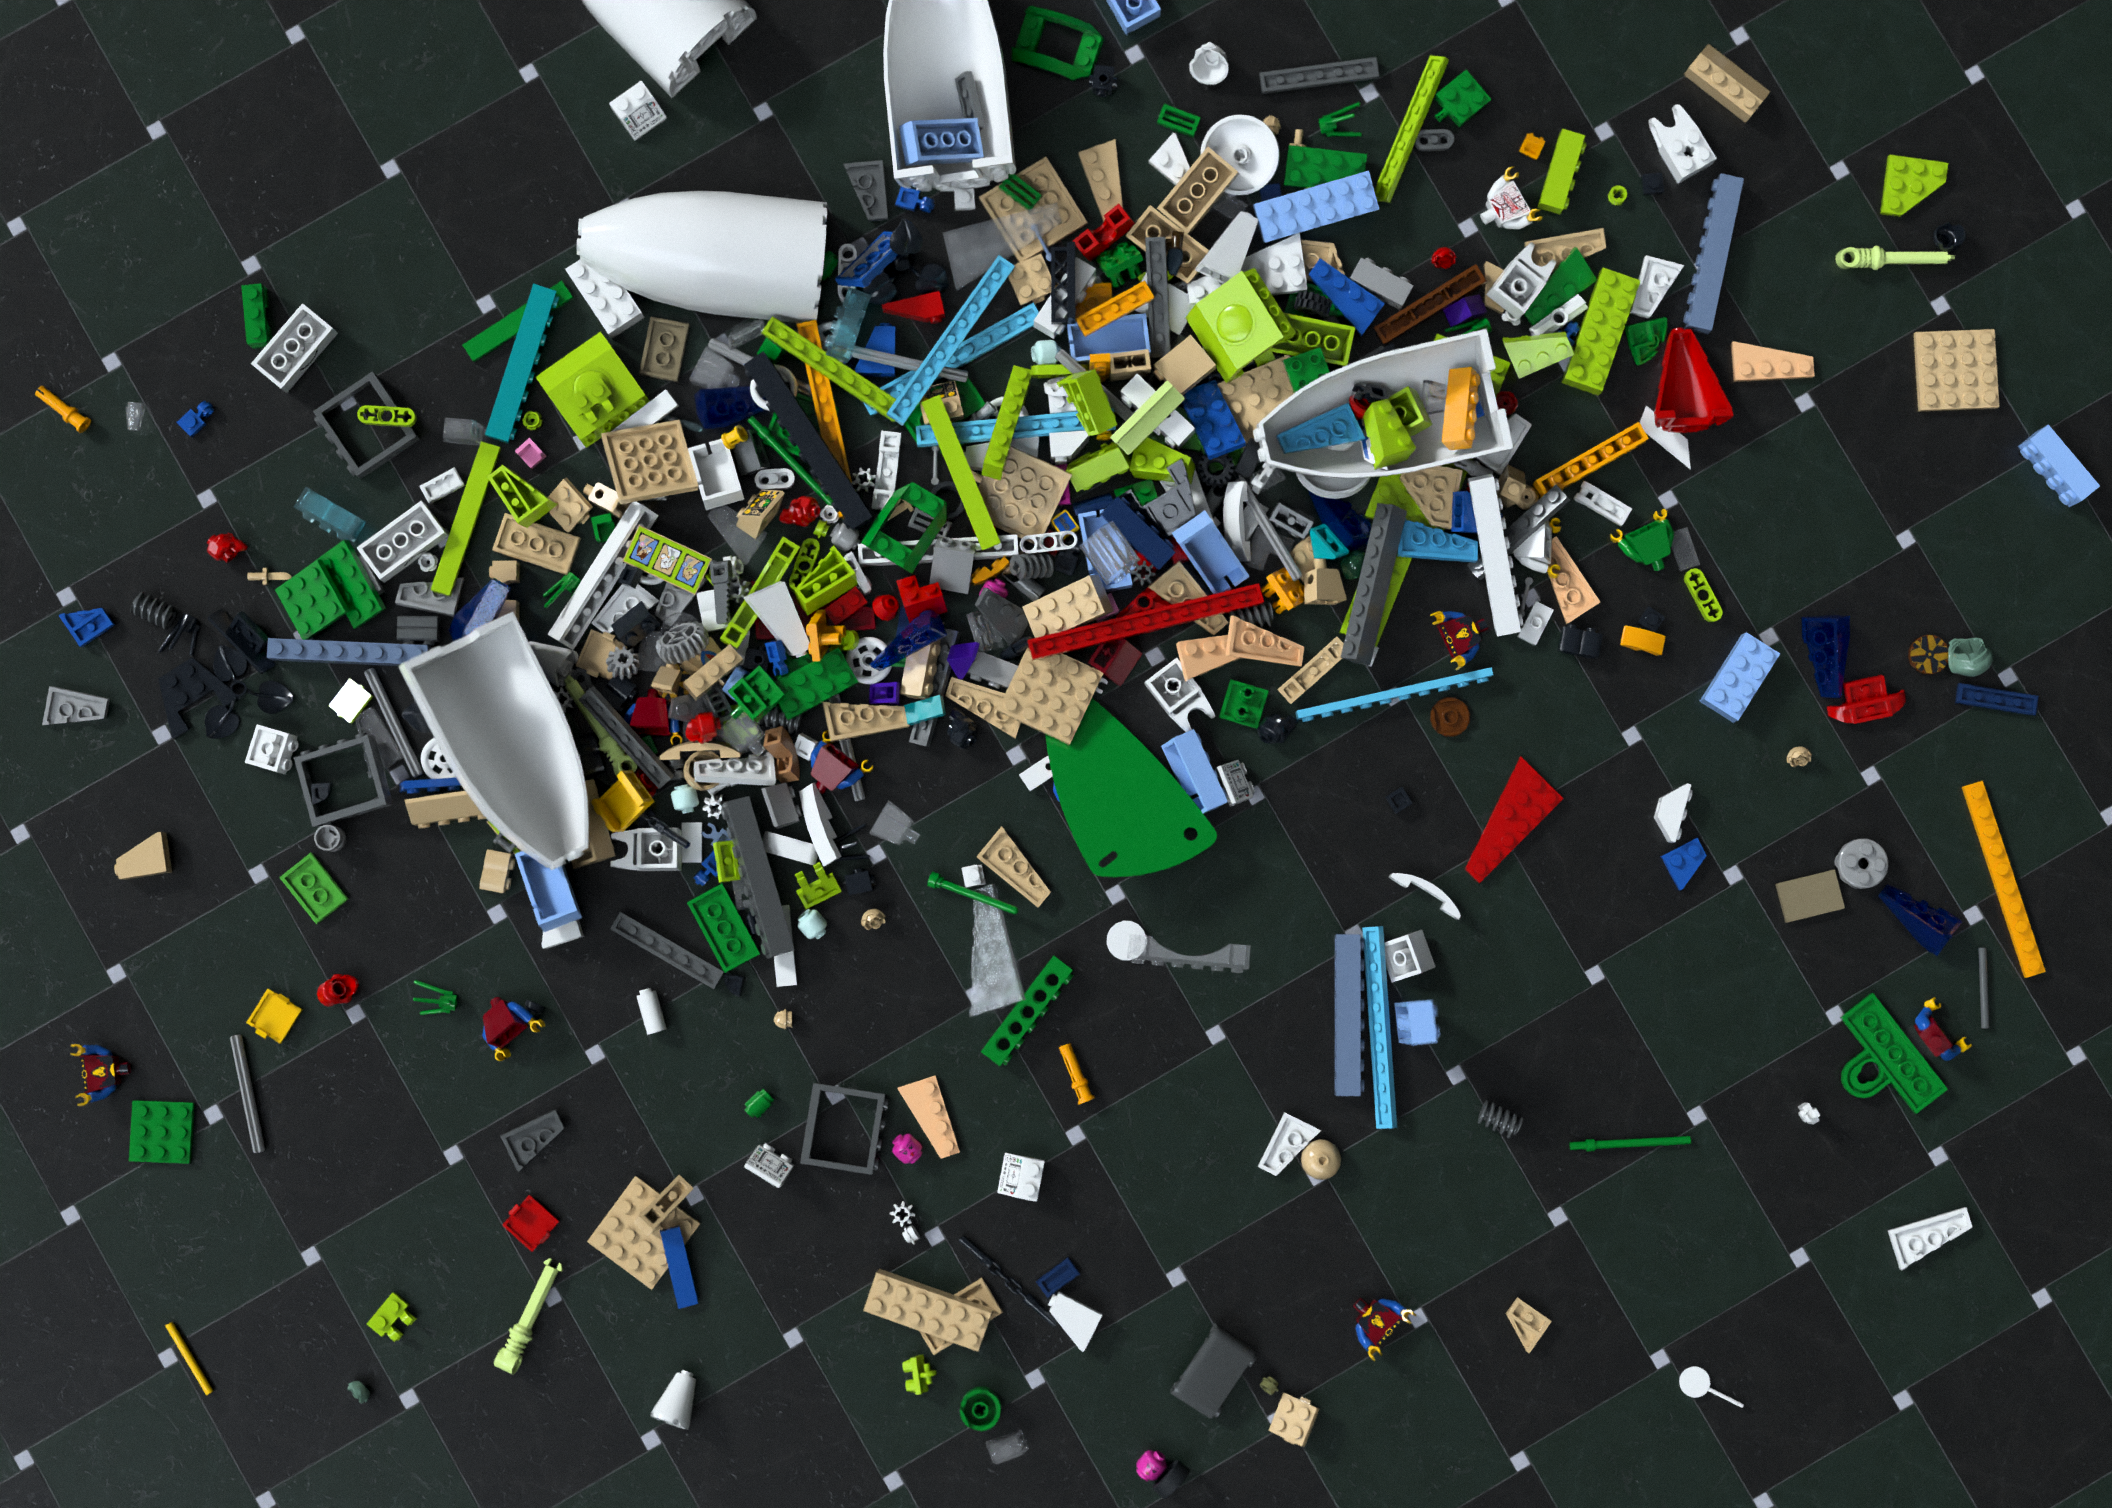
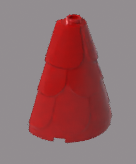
[1654,327,1734,433]

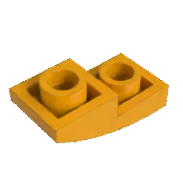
[971,557,1010,586]
[1620,626,1666,656]

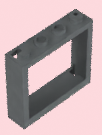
[313,371,420,479]
[294,733,393,827]
[800,1083,889,1175]

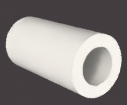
[636,988,667,1035]

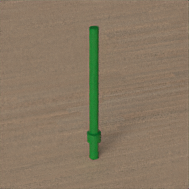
[747,416,833,506]
[1569,1136,1691,1151]

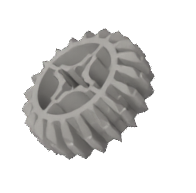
[655,621,709,665]

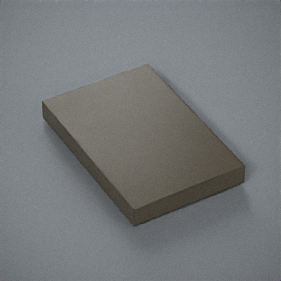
[639,317,690,383]
[1775,869,1845,923]

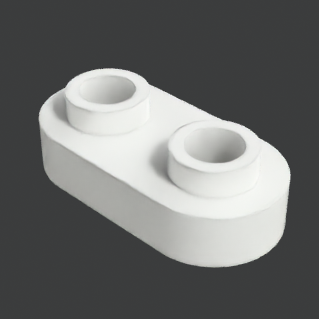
[755,468,795,490]

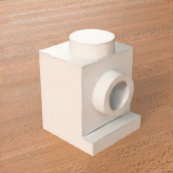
[962,864,986,888]

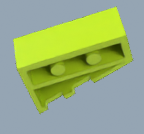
[1503,332,1575,379]
[1056,369,1117,436]
[1363,398,1416,470]
[1129,437,1195,484]
[1066,442,1133,492]
[487,465,558,528]
[795,545,858,615]

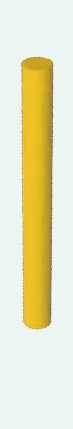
[165,1322,213,1395]

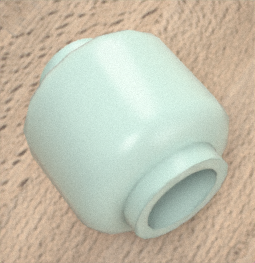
[1031,340,1061,365]
[671,784,699,814]
[797,909,827,939]

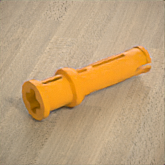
[35,386,91,433]
[1059,1043,1095,1105]

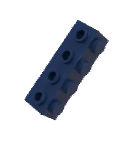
[1100,497,1176,570]

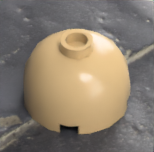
[683,751,722,791]
[1301,1139,1341,1180]

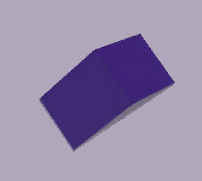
[1443,294,1487,328]
[947,642,980,680]
[869,682,901,705]

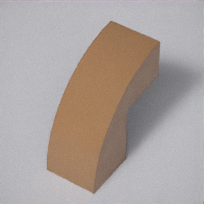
[763,726,800,783]

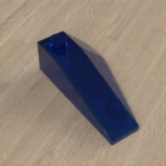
[694,386,767,429]
[1307,489,1372,553]
[449,578,511,641]
[870,610,947,671]
[1802,615,1850,698]
[1879,884,1962,956]

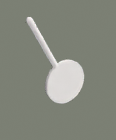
[1679,1367,1744,1408]

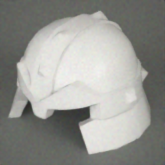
[1189,42,1229,85]

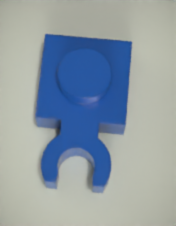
[765,640,788,676]

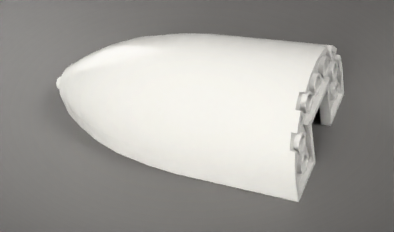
[582,0,757,98]
[883,0,1016,192]
[576,191,827,323]
[1253,329,1513,479]
[399,612,589,870]

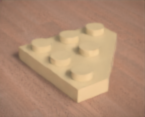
[1400,466,1463,529]

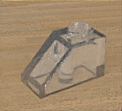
[1421,380,1447,415]

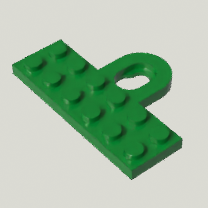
[1840,993,1948,1114]

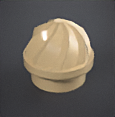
[1263,116,1281,135]
[774,1009,792,1030]

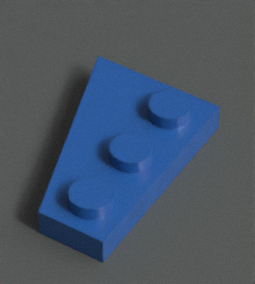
[399,778,462,794]

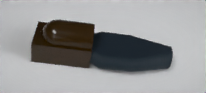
[1167,231,1184,276]

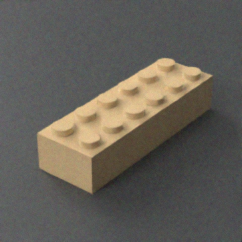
[863,1269,993,1351]

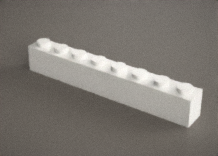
[1468,474,1523,636]
[548,502,658,650]
[858,535,1018,567]

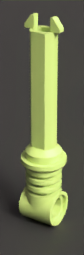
[1836,246,1955,270]
[564,675,637,775]
[494,1258,563,1375]

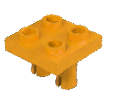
[1261,567,1304,614]
[806,610,846,661]

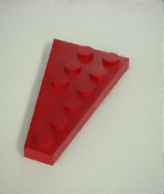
[1465,756,1564,883]

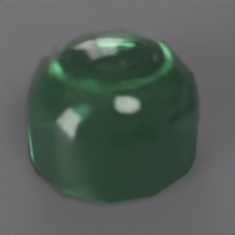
[1340,549,1366,580]

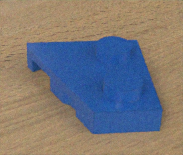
[59,608,115,647]
[1661,838,1707,890]

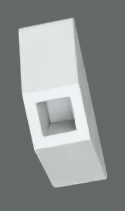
[1654,784,1693,843]

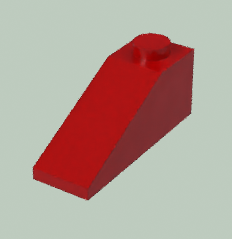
[882,291,945,324]

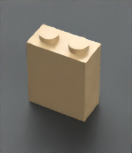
[1153,335,1216,396]
[1109,349,1151,381]

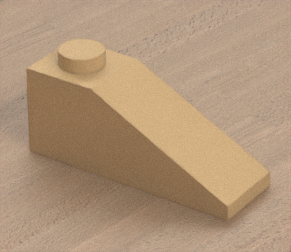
[651,664,682,695]
[634,1175,694,1236]

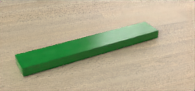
[463,281,573,362]

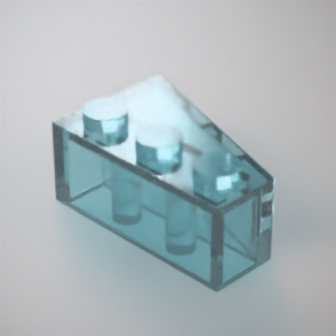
[824,287,871,363]
[294,487,366,542]

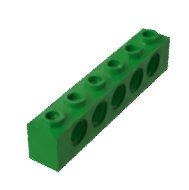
[981,956,1073,1066]

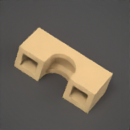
[489,561,520,622]
[683,644,743,701]

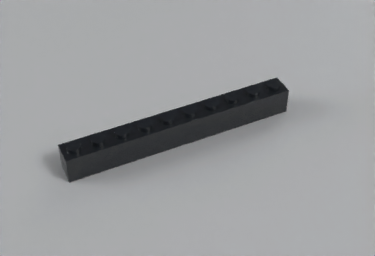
[744,351,875,531]

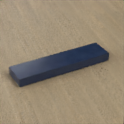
[1955,683,2039,716]

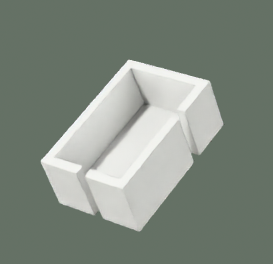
[688,439,744,510]

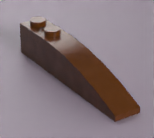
[1374,264,1487,344]

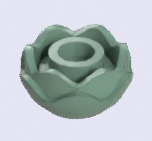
[347,1381,370,1404]

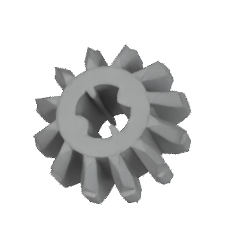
[606,645,640,680]

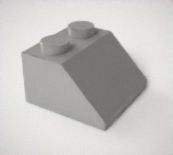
[761,783,802,829]

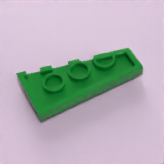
[1524,247,1597,326]

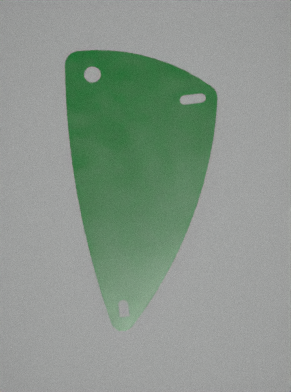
[1045,698,1217,877]

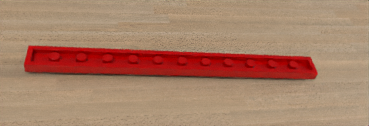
[1027,583,1264,661]

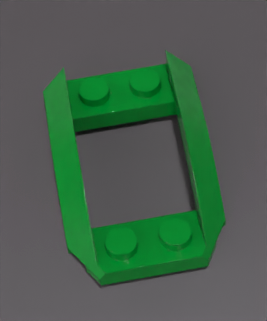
[1012,6,1104,81]
[861,482,947,574]

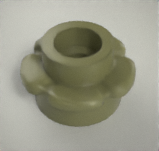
[1260,1376,1279,1395]

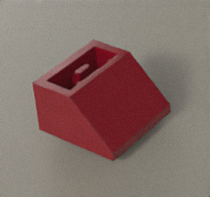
[1087,638,1142,687]

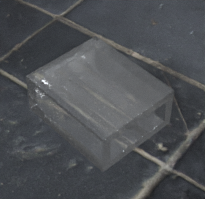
[1079,521,1140,585]

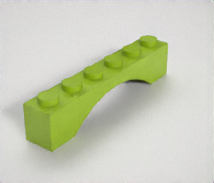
[982,365,1033,480]
[720,537,800,651]

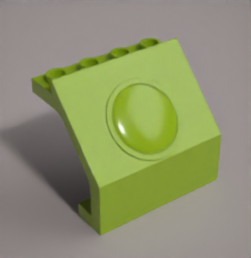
[1185,268,1296,383]
[536,332,650,448]

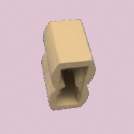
[479,849,515,893]

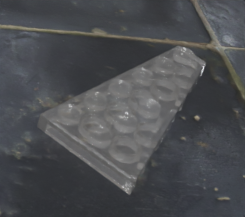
[943,203,1062,291]
[969,884,1026,1017]

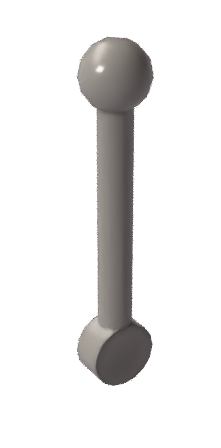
[931,446,940,486]
[1518,577,1533,617]

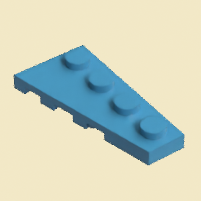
[1276,403,1366,454]
[1397,518,1478,563]

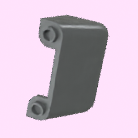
[1170,1323,1257,1419]

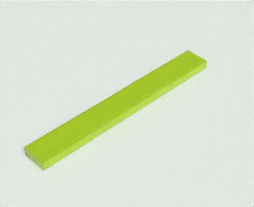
[1374,55,1449,203]
[761,316,896,423]
[921,395,1001,551]
[431,441,501,597]

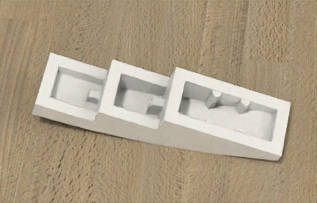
[799,783,841,866]

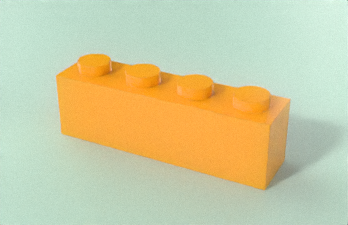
[1442,367,1480,450]

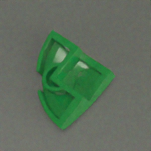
[1625,317,1667,365]

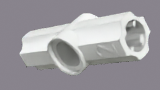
[1529,295,1588,336]

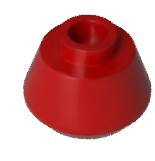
[1348,394,1371,420]
[872,595,899,621]

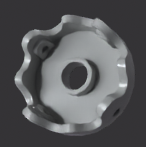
[1835,839,1888,889]

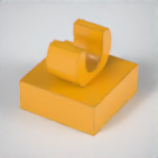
[1519,133,1545,160]

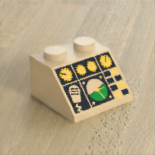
[919,380,964,425]
[736,490,785,539]

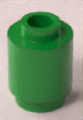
[822,251,838,281]
[744,1089,774,1118]

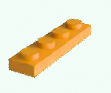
[1075,280,1154,337]
[1089,353,1110,382]

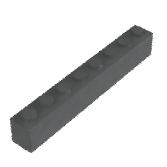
[1341,503,1407,665]
[721,796,795,959]

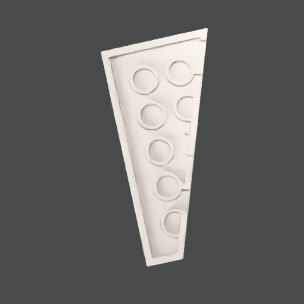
[1187,233,1307,306]

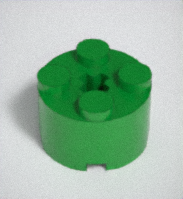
[960,1387,1001,1431]

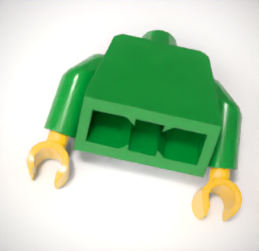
[1610,509,1675,571]

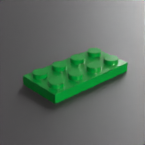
[1284,145,1367,188]
[904,378,985,449]
[317,539,386,629]
[776,647,858,721]
[687,883,761,973]

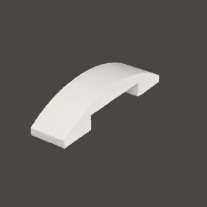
[872,431,901,510]
[1223,481,1251,561]
[1388,873,1461,920]

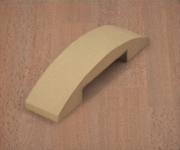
[1277,637,1344,704]
[660,740,742,760]

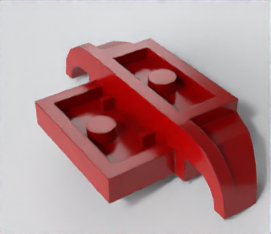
[1827,675,1906,724]

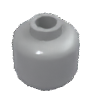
[830,523,861,552]

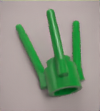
[1319,102,1362,137]
[1444,318,1492,335]
[543,572,581,608]
[413,980,457,1015]

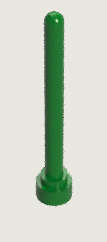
[927,871,1019,914]

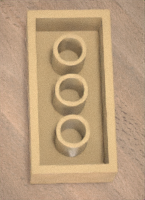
[1157,147,1239,235]
[1023,574,1114,638]

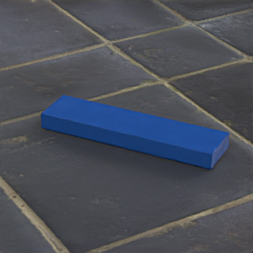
[660,1225,698,1309]

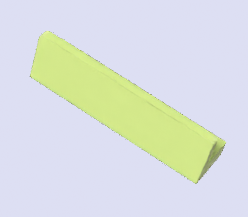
[1110,380,1185,455]

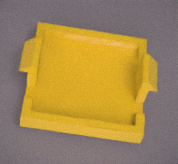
[246,988,303,1044]

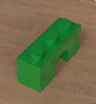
[242,283,272,349]

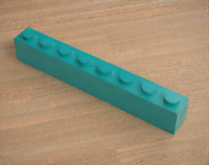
[485,284,559,444]

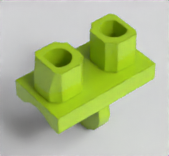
[902,1355,937,1395]

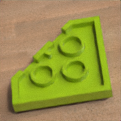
[1881,155,1948,217]

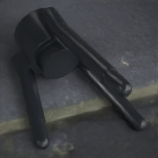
[158,613,200,655]
[833,824,870,862]

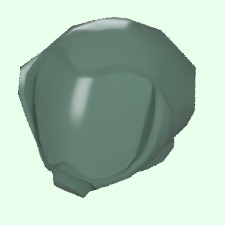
[1948,638,1994,677]

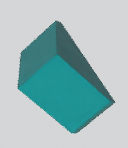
[1310,524,1349,559]

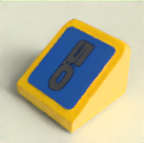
[1050,509,1080,540]

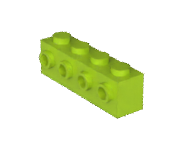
[1537,129,1586,214]

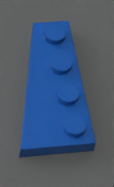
[1308,258,1385,336]

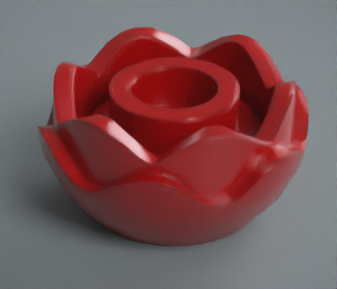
[1432,247,1457,269]
[1496,391,1518,415]

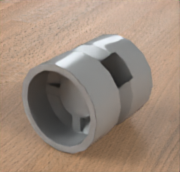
[314,825,346,852]

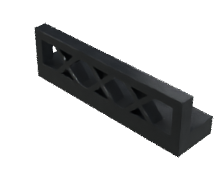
[1051,242,1075,324]

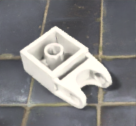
[1649,104,1717,184]
[1486,242,1556,319]
[1145,658,1215,732]
[610,828,682,871]

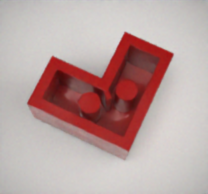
[896,575,948,624]

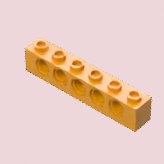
[1533,422,1649,498]

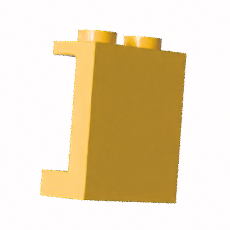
[591,770,654,832]

